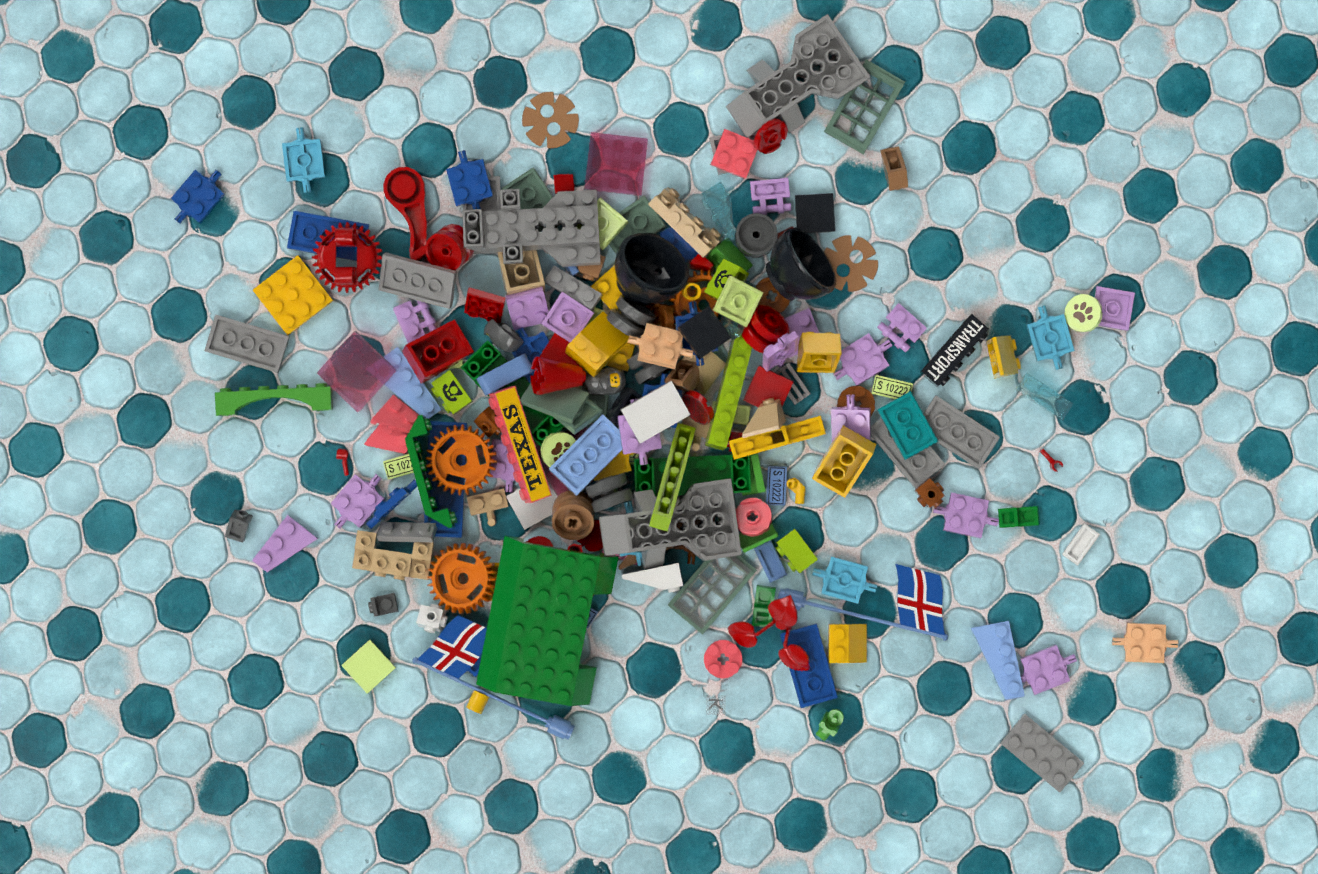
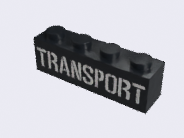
[920,314,989,387]

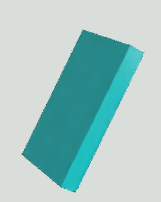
[877,391,939,460]

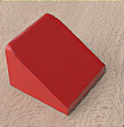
[553,174,574,194]
[689,254,713,272]

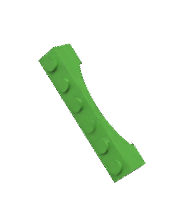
[215,383,333,416]

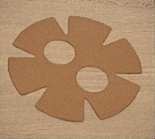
[522,92,579,148]
[824,235,878,292]

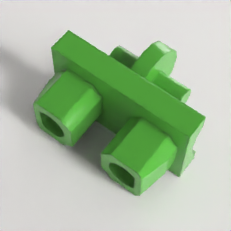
[816,709,844,741]

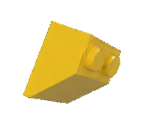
[797,332,842,373]
[828,624,867,663]

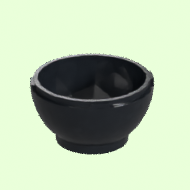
[766,227,836,301]
[615,233,689,306]

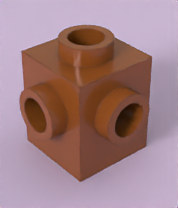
[473,406,501,438]
[914,478,945,508]

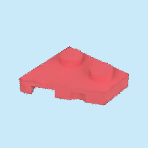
[370,395,419,433]
[364,424,417,454]

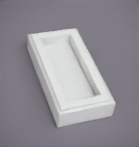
[1062,523,1100,566]

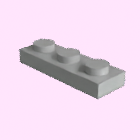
[544,266,603,311]
[377,522,437,543]

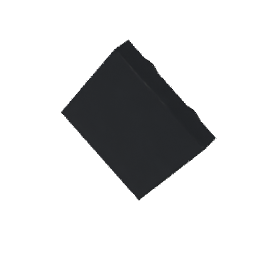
[795,193,835,233]
[677,306,731,360]

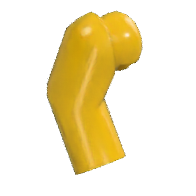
[786,478,805,504]

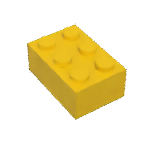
[812,425,876,498]

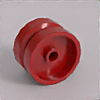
[425,224,474,271]
[740,305,789,353]

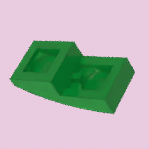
[998,506,1040,528]
[752,585,776,628]

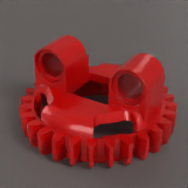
[312,222,382,293]

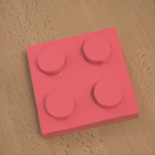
[710,129,757,179]

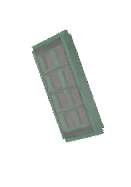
[824,59,905,154]
[668,555,757,635]

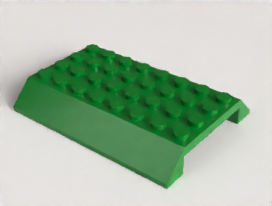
[476,535,619,706]

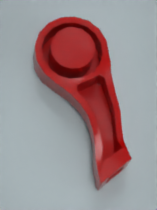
[383,167,427,261]

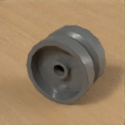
[734,213,778,258]
[607,295,656,338]
[627,353,671,385]
[585,473,634,513]

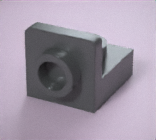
[225,510,253,543]
[368,593,398,617]

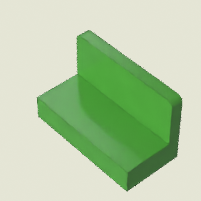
[706,238,753,271]
[742,454,766,496]
[739,523,778,553]

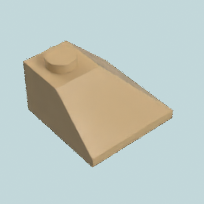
[682,352,726,395]
[742,398,786,438]

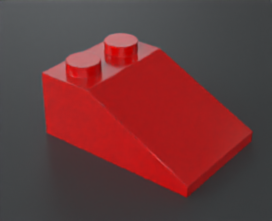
[402,319,474,384]

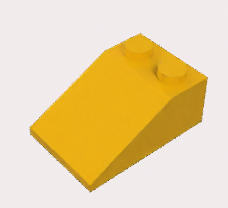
[565,311,629,377]
[986,335,1021,379]

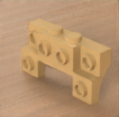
[648,187,722,258]
[352,530,434,580]

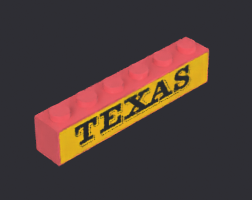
[488,386,552,503]

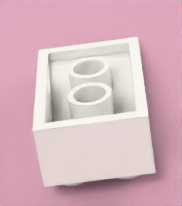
[622,563,683,593]

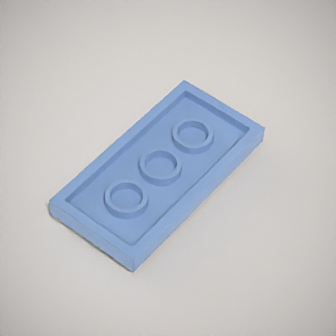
[549,414,622,496]

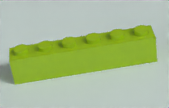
[705,332,752,451]
[649,423,696,532]

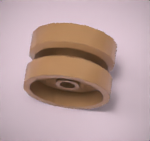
[552,491,594,540]

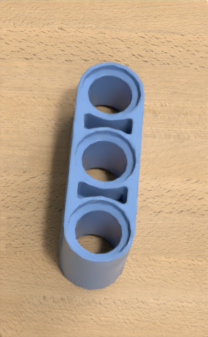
[476,353,534,396]

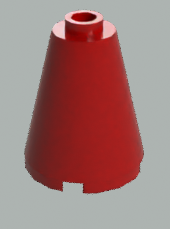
[531,356,586,395]

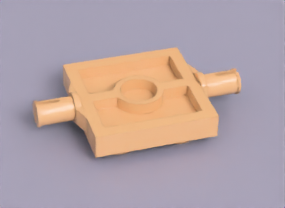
[628,323,693,369]
[1112,622,1178,663]

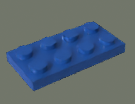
[287,211,370,261]
[780,623,838,708]

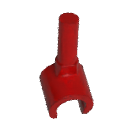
[336,449,349,476]
[1040,449,1063,472]

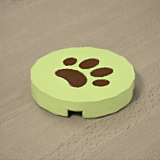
[1064,294,1103,332]
[541,432,576,467]

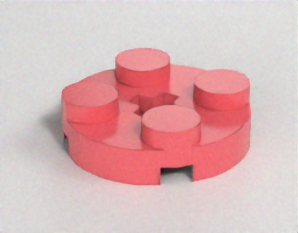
[735,498,772,537]
[704,640,742,678]

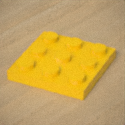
[253,255,333,336]

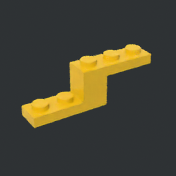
[729,416,826,460]

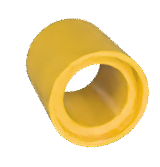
[682,282,701,300]
[466,690,489,714]

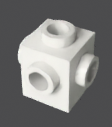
[416,604,447,633]

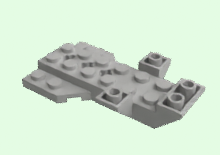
[726,14,870,138]
[462,189,601,267]
[599,478,742,569]

